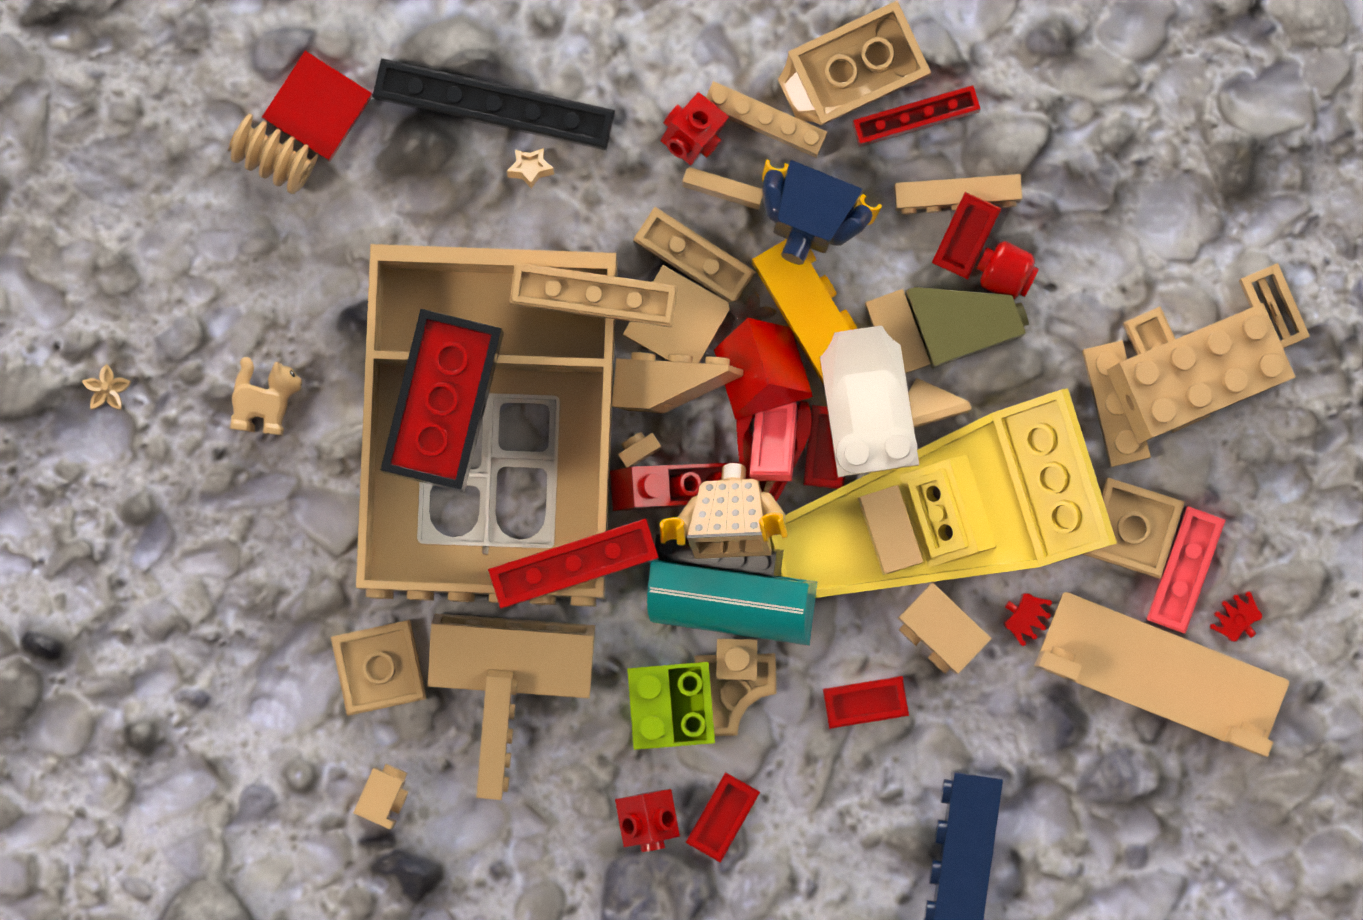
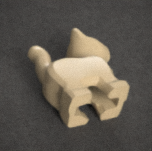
[230,357,302,436]

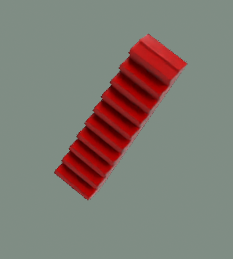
[488,518,659,609]

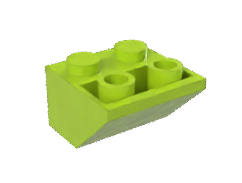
[627,662,715,750]

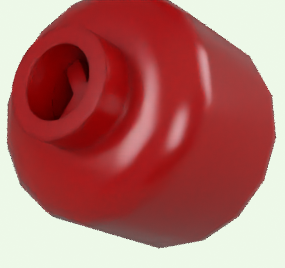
[976,241,1039,300]

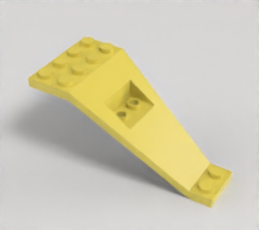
[770,388,1117,598]

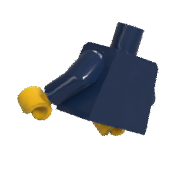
[761,159,882,265]

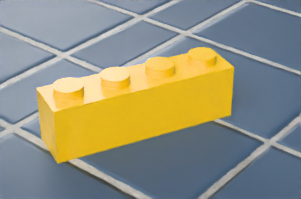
[751,239,857,386]

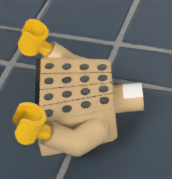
[660,463,788,559]

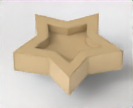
[507,148,554,189]

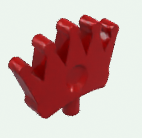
[1209,591,1262,642]
[1003,593,1052,646]

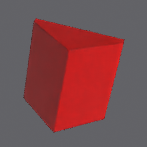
[714,318,813,420]

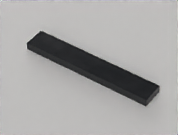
[372,58,615,151]

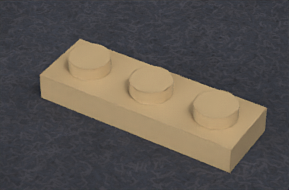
[1082,340,1151,468]

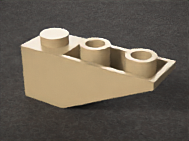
[612,352,743,413]

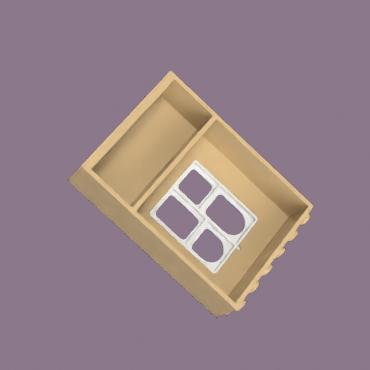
[356,244,618,607]

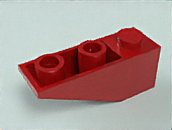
[610,462,739,511]

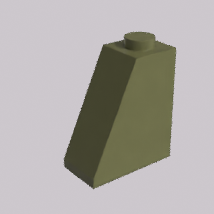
[905,287,1029,369]

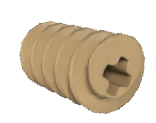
[228,113,319,194]

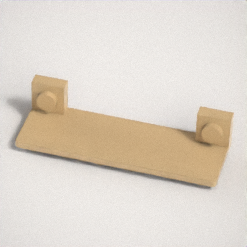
[1034,592,1289,757]

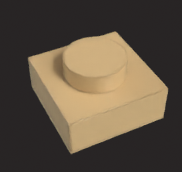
[618,432,661,468]
[716,639,757,680]

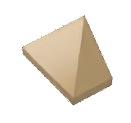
[908,378,971,428]

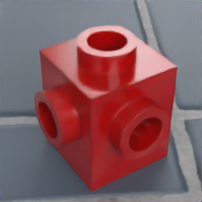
[660,92,729,166]
[615,789,680,852]

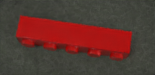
[852,85,981,147]

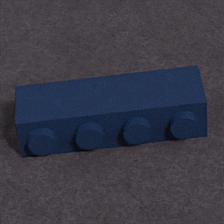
[924,772,1003,920]

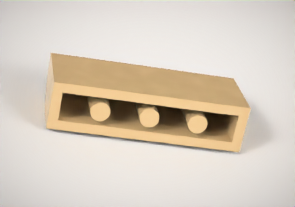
[427,613,596,698]

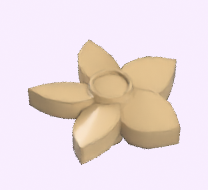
[82,364,131,410]

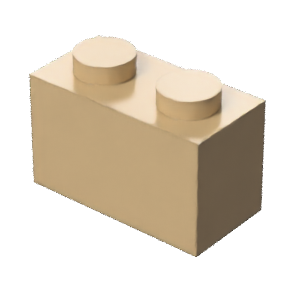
[897,582,992,674]

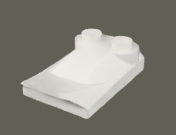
[820,326,919,477]

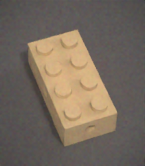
[1107,303,1295,444]

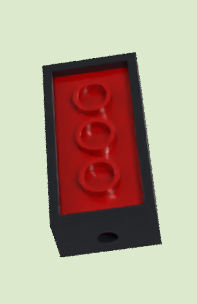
[380,309,504,493]

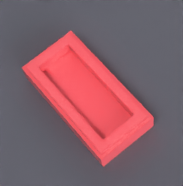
[750,402,798,481]

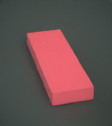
[1146,506,1226,634]

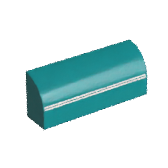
[647,560,818,646]

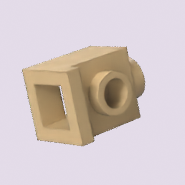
[353,764,408,830]

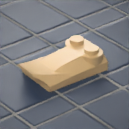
[778,0,931,125]

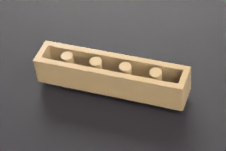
[706,81,827,158]
[894,174,1022,215]
[476,669,517,800]

